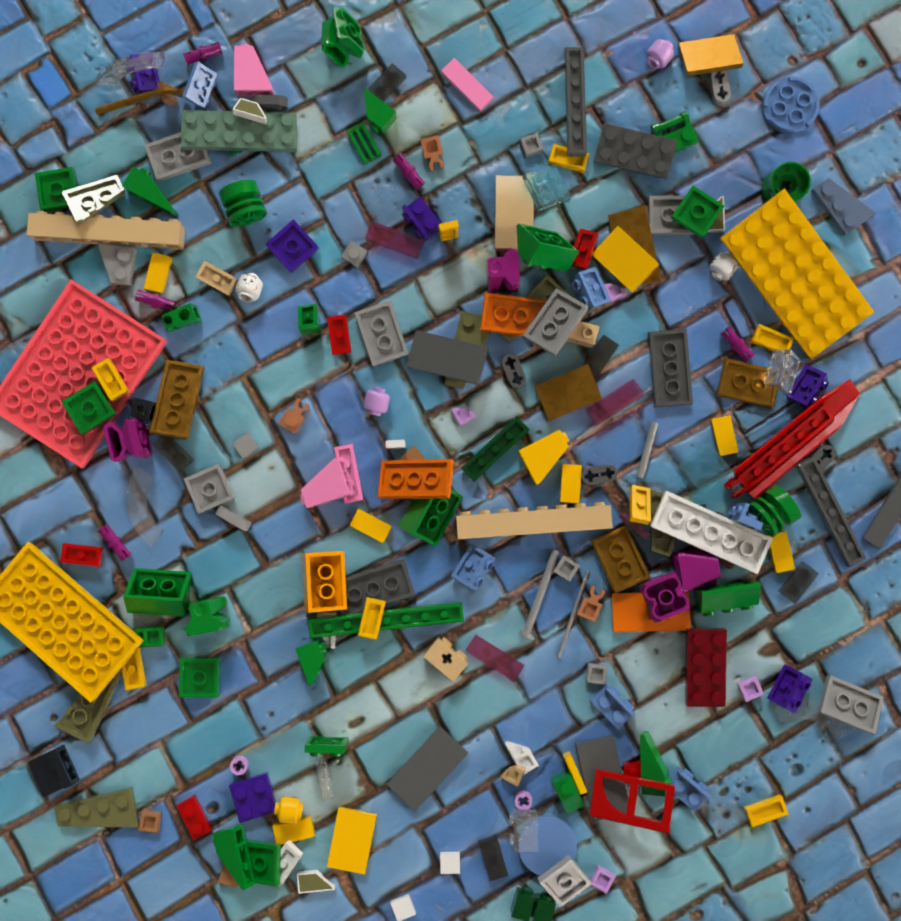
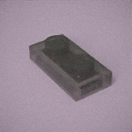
[367,63,406,102]
[582,334,619,377]
[153,436,194,473]
[778,561,819,604]
[478,835,509,881]

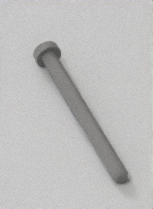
[519,549,559,639]

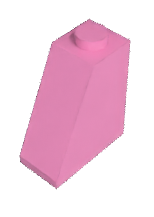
[234,44,275,98]
[301,457,354,508]

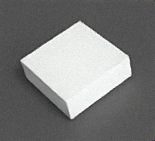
[385,439,406,449]
[440,851,460,874]
[390,894,416,921]

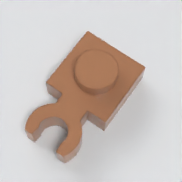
[420,135,444,172]
[278,398,310,434]
[576,585,605,622]

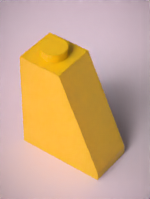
[518,429,569,485]

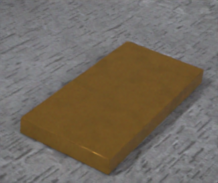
[608,205,661,289]
[149,360,205,440]

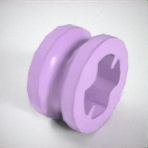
[230,756,248,775]
[515,790,532,811]

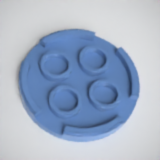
[762,76,820,134]
[518,815,577,875]

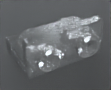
[764,349,801,394]
[509,807,539,852]

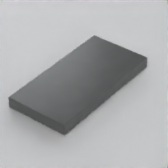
[648,329,693,408]
[406,330,489,385]
[339,559,415,615]
[387,726,468,811]
[575,734,628,822]

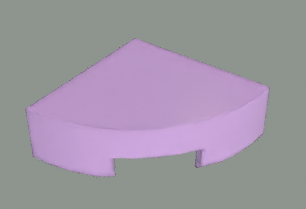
[604,283,627,303]
[451,408,476,427]

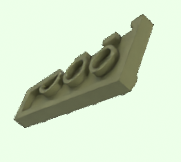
[445,311,491,389]
[54,787,140,828]

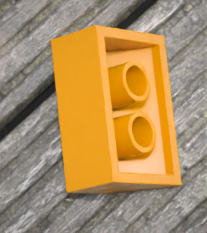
[302,551,347,613]

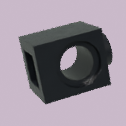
[130,397,156,422]

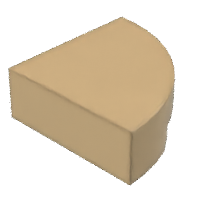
[500,765,526,787]

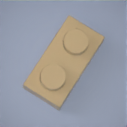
[195,261,238,297]

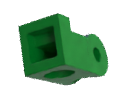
[161,303,202,332]

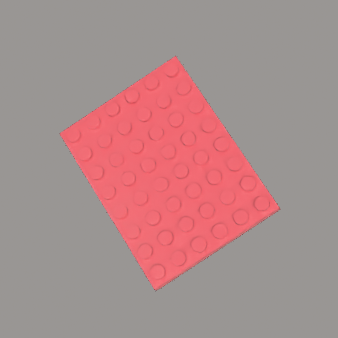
[0,279,168,468]

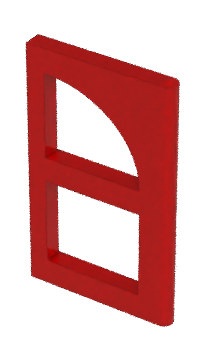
[589,769,675,834]

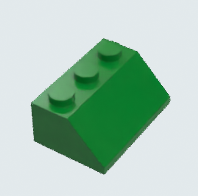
[516,223,579,271]
[398,489,463,546]
[123,568,192,616]
[693,580,761,616]

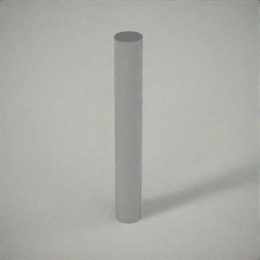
[636,422,658,479]

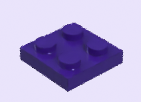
[265,219,319,274]
[229,772,276,823]

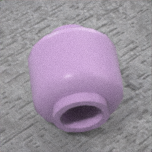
[646,39,674,69]
[363,387,390,416]

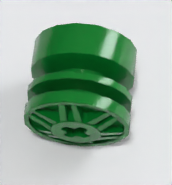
[762,162,811,203]
[218,179,268,227]
[748,485,802,537]

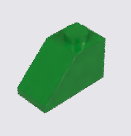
[364,89,397,136]
[295,638,328,686]
[551,769,585,814]

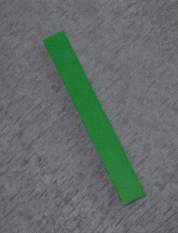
[308,601,464,639]

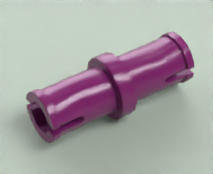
[183,42,223,66]
[392,153,425,191]
[135,289,176,312]
[720,326,755,362]
[97,524,132,562]

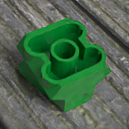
[321,7,365,67]
[183,596,230,636]

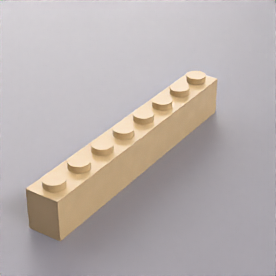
[27,211,185,250]
[456,502,613,539]

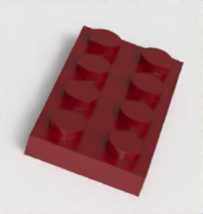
[685,628,727,707]

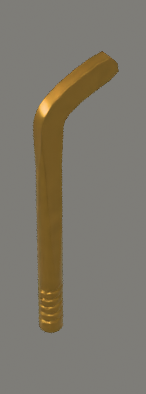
[95,87,184,115]

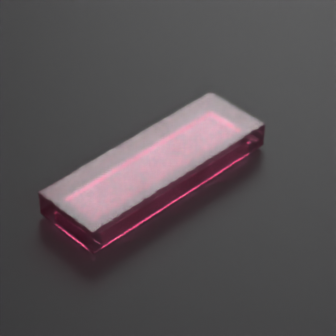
[365,221,425,260]
[586,379,644,426]
[465,634,525,682]

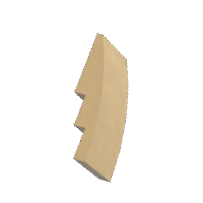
[495,175,534,251]

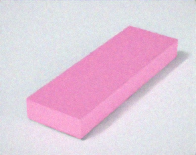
[441,58,494,112]
[334,444,364,504]

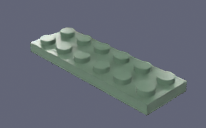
[181,110,297,152]

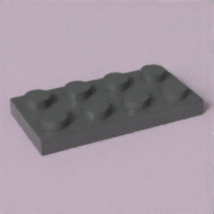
[594,123,678,180]

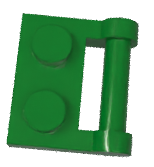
[650,111,699,153]

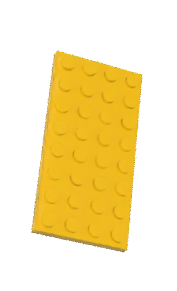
[719,189,874,360]
[0,542,144,703]

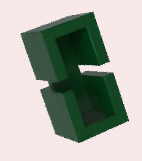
[510,886,556,921]

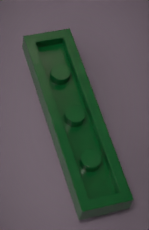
[461,416,530,482]

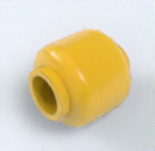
[274,796,303,824]

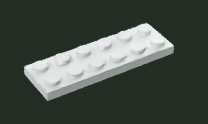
[650,491,773,574]

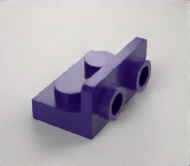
[126,54,160,95]
[401,197,441,241]
[786,364,829,410]
[767,664,812,713]

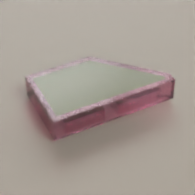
[619,512,651,541]

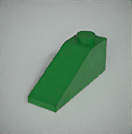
[122,167,178,218]
[640,731,672,796]
[212,824,256,890]

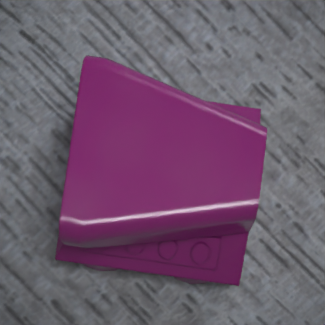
[486,248,520,294]
[104,418,152,462]
[672,549,721,592]
[639,571,690,623]

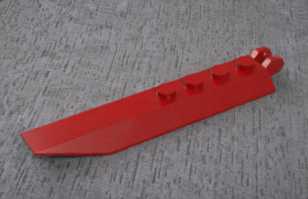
[724,379,860,499]

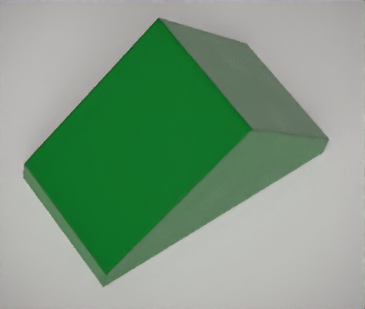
[298,303,322,335]

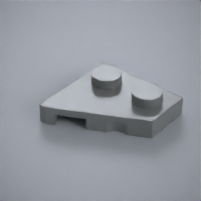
[98,244,137,287]

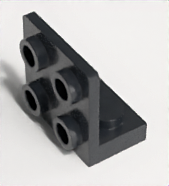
[28,745,80,797]

